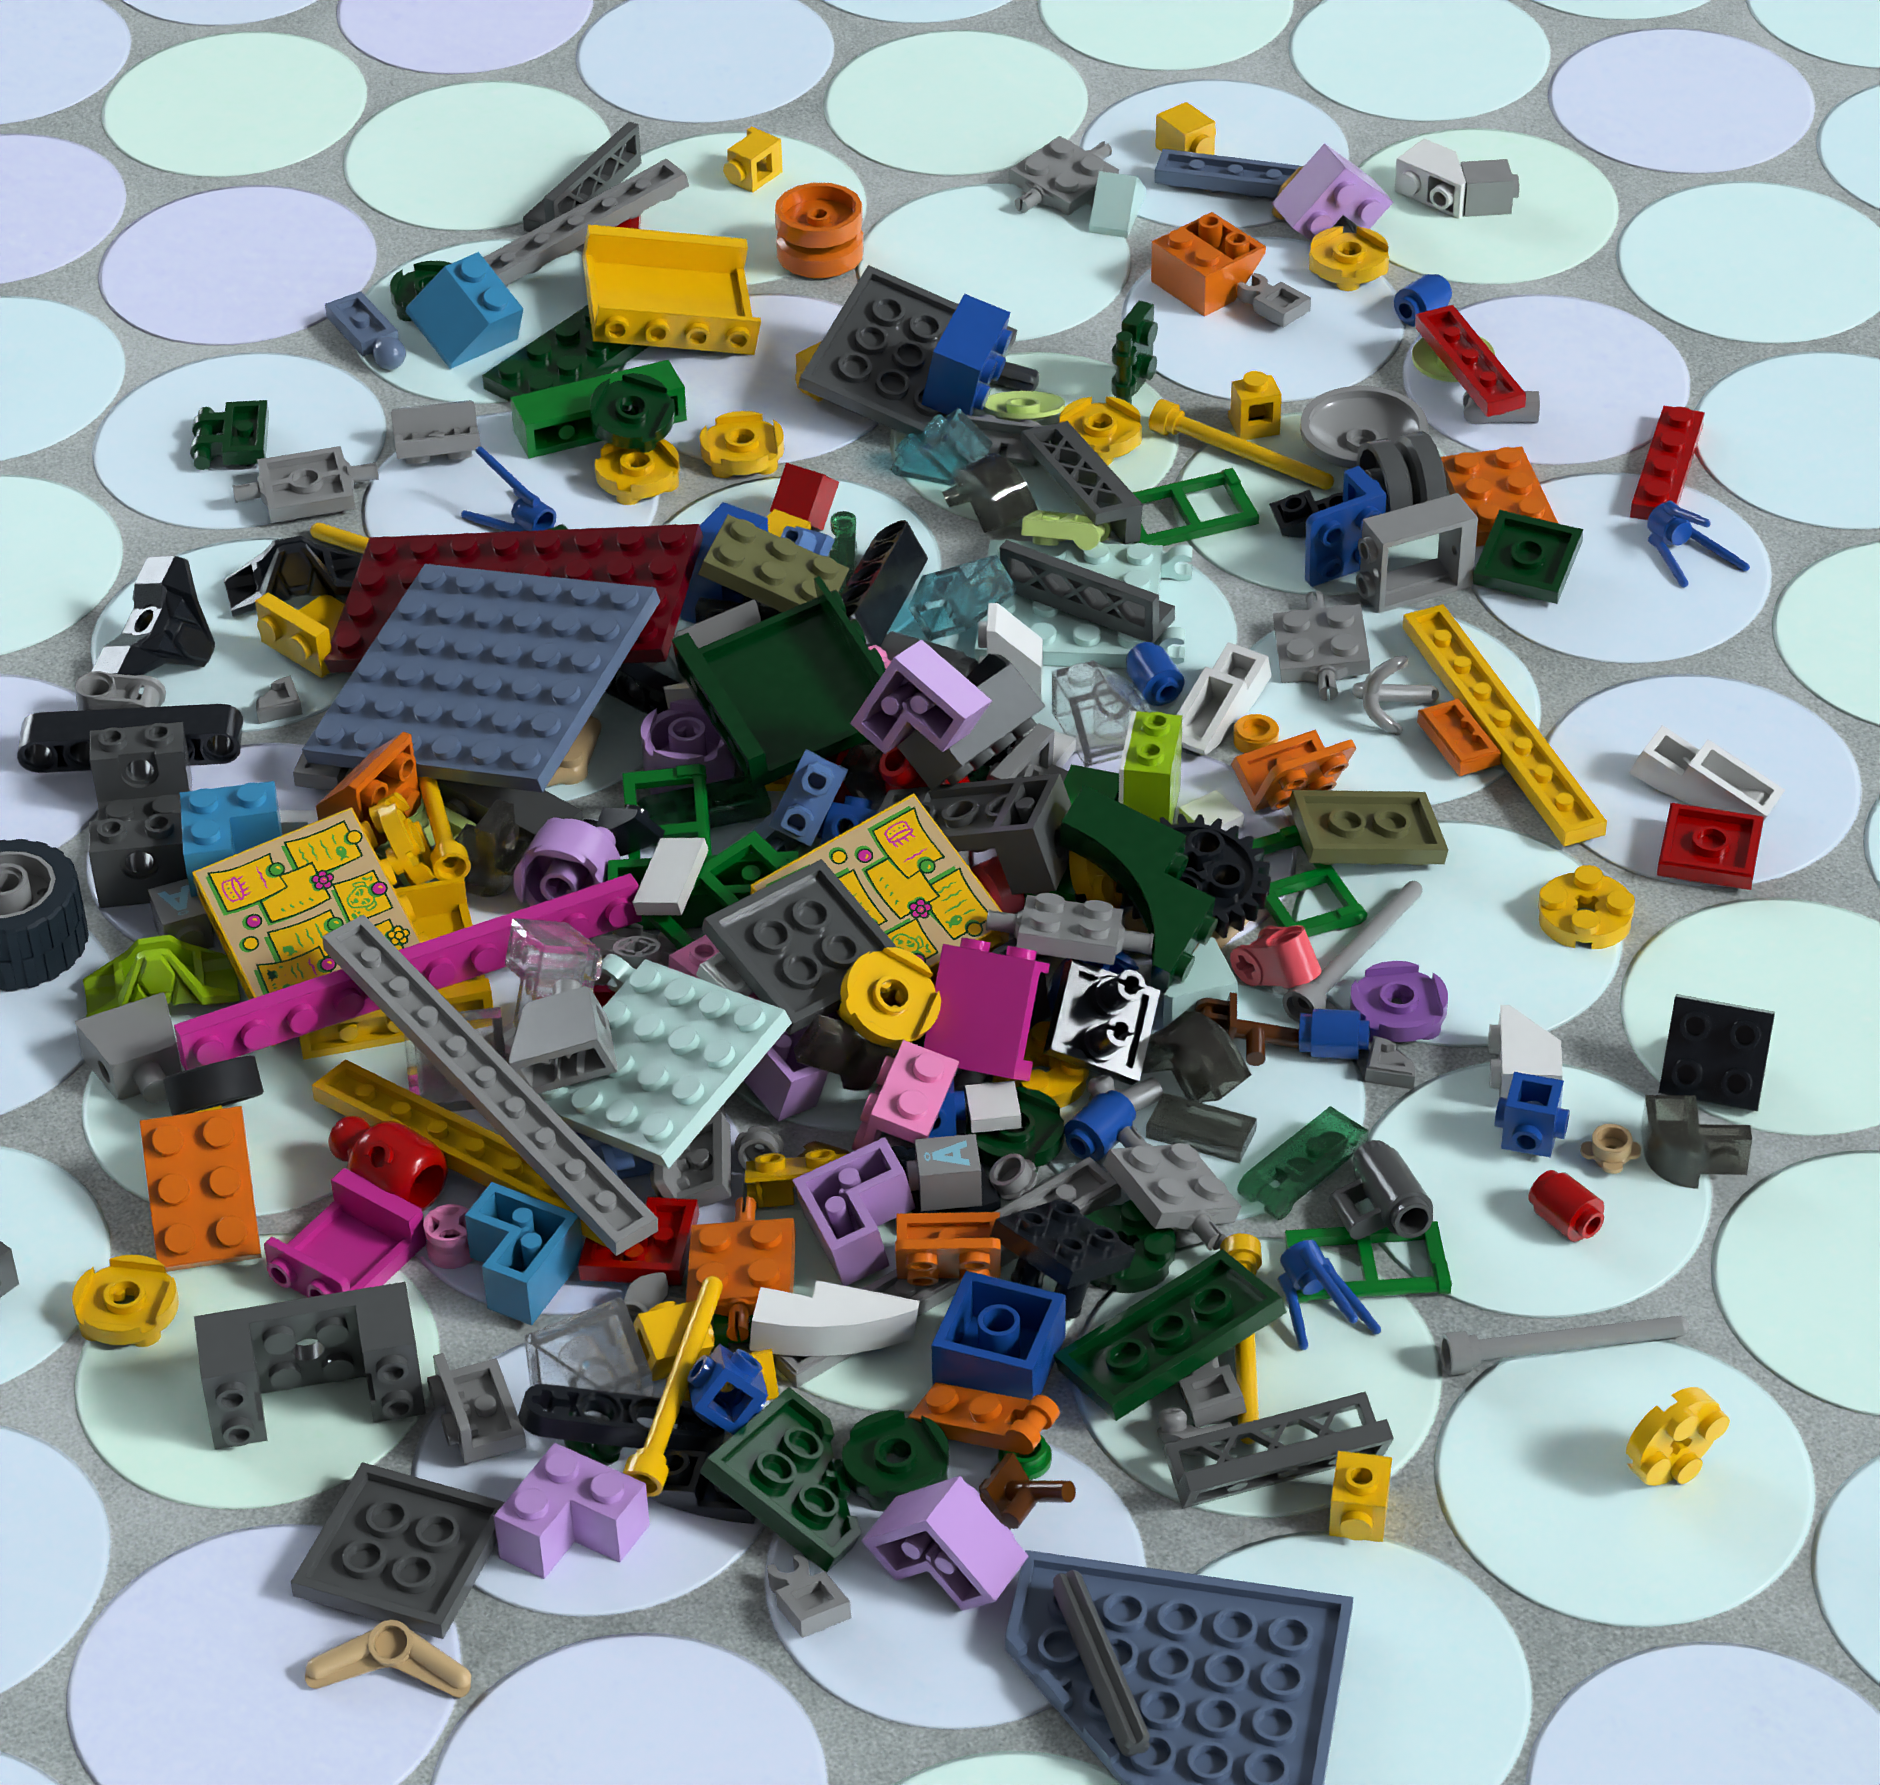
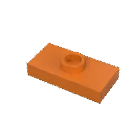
[1417,698,1501,777]

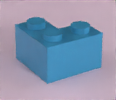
[180,781,282,897]
[465,1182,583,1326]

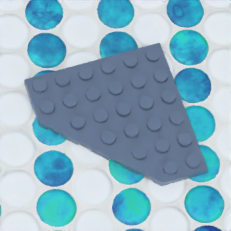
[1005,1550,1354,1785]

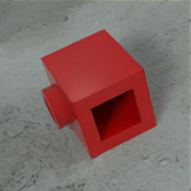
[770,463,839,531]

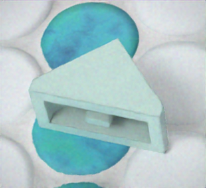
[1089,171,1146,238]
[1163,937,1238,1033]

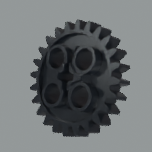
[1116,814,1271,939]

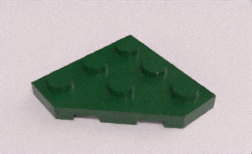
[699,1387,862,1573]

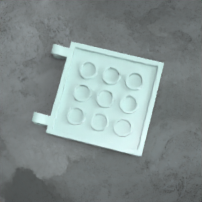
[974,539,1193,668]
[538,953,792,1169]

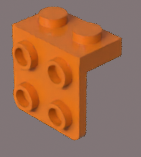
[1231,729,1357,812]
[895,1212,1001,1286]

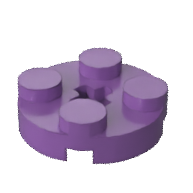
[1350,961,1448,1042]

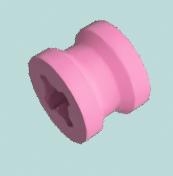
[423,1204,473,1269]

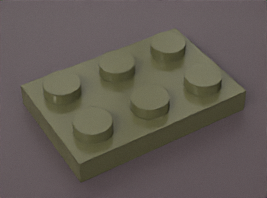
[698,514,850,612]
[1289,790,1448,866]

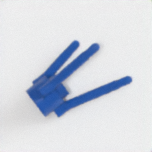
[461,446,557,532]
[1647,500,1750,588]
[1277,1240,1381,1350]

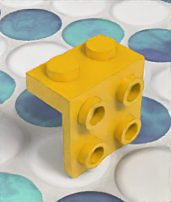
[255,592,345,678]

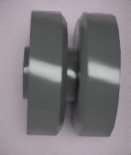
[1357,431,1448,513]

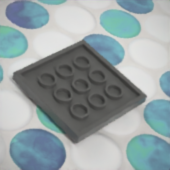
[798,265,1018,454]

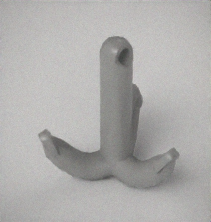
[1352,656,1439,735]

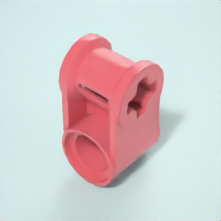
[1230,925,1322,989]

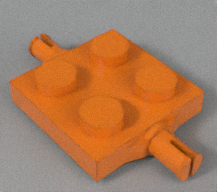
[686,1197,796,1341]

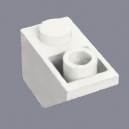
[1395,138,1466,219]
[978,603,1043,699]
[1488,1005,1563,1098]

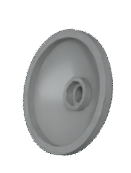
[1300,386,1428,469]

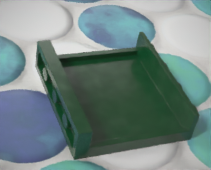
[671,576,886,790]

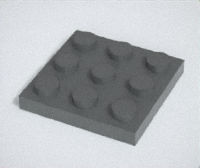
[702,859,897,1035]
[291,1462,505,1639]

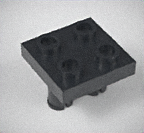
[1043,959,1161,1085]
[1658,994,1776,1111]
[990,1199,1136,1318]

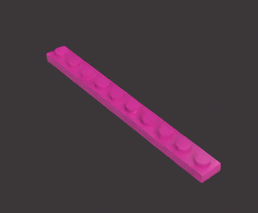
[174,873,642,1071]

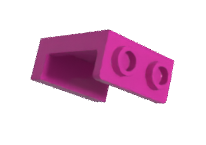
[924,937,1050,1081]
[264,1168,427,1297]

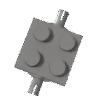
[1009,136,1119,215]
[232,446,379,523]
[1273,591,1371,701]
[986,893,1154,965]
[1103,1126,1242,1251]

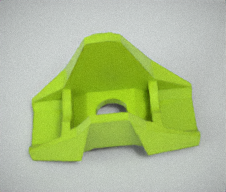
[83,935,240,1017]

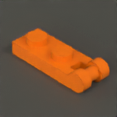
[908,1382,1060,1454]

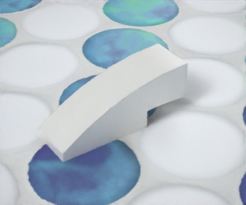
[1177,642,1272,756]
[1629,725,1785,822]
[749,1280,919,1357]

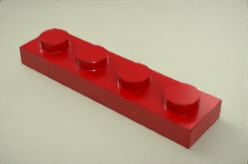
[1415,305,1526,417]
[1630,405,1705,520]

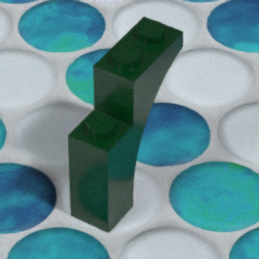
[1059,785,1218,994]

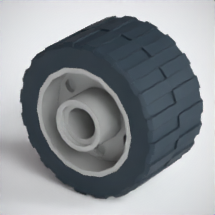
[0,839,89,991]

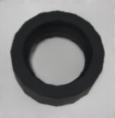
[163,1055,264,1116]

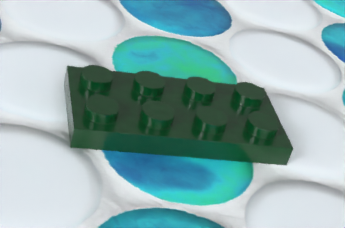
[482,305,650,402]
[1054,1249,1286,1421]

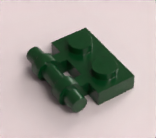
[1111,300,1158,404]
[190,400,269,470]

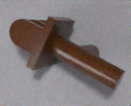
[1195,992,1299,1066]
[979,1453,1076,1530]

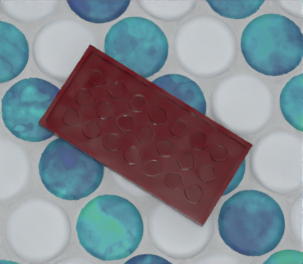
[324,524,703,673]

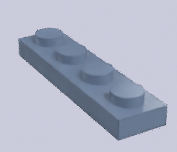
[1154,149,1302,198]

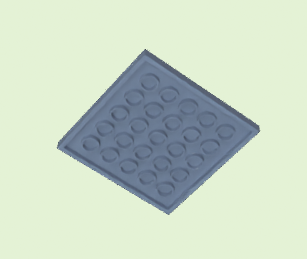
[302,564,660,793]

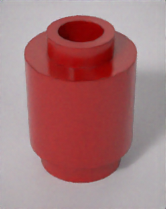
[1528,1170,1605,1242]

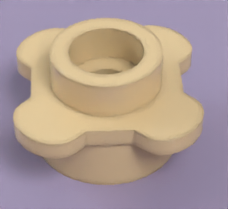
[1580,1124,1641,1174]

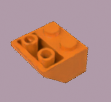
[1151,212,1266,317]
[316,732,421,851]

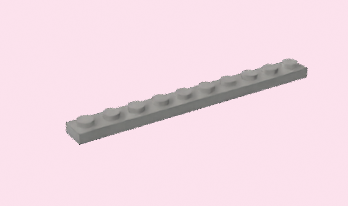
[322,914,658,1256]

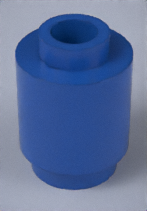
[1394,274,1452,327]
[1126,642,1185,706]
[1299,1008,1370,1059]
[1065,1090,1136,1161]

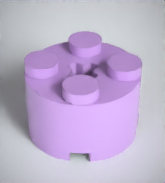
[641,699,735,803]
[513,817,620,906]

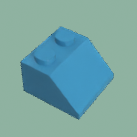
[406,252,523,369]

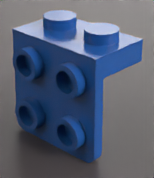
[1305,466,1386,587]

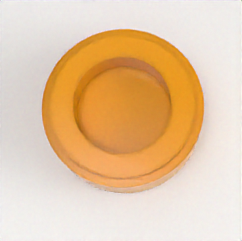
[1233,714,1279,753]

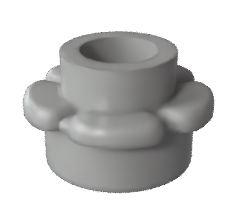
[734,1125,784,1169]
[989,1154,1038,1201]

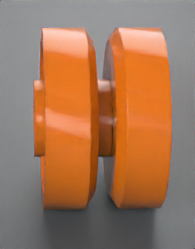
[775,182,864,278]

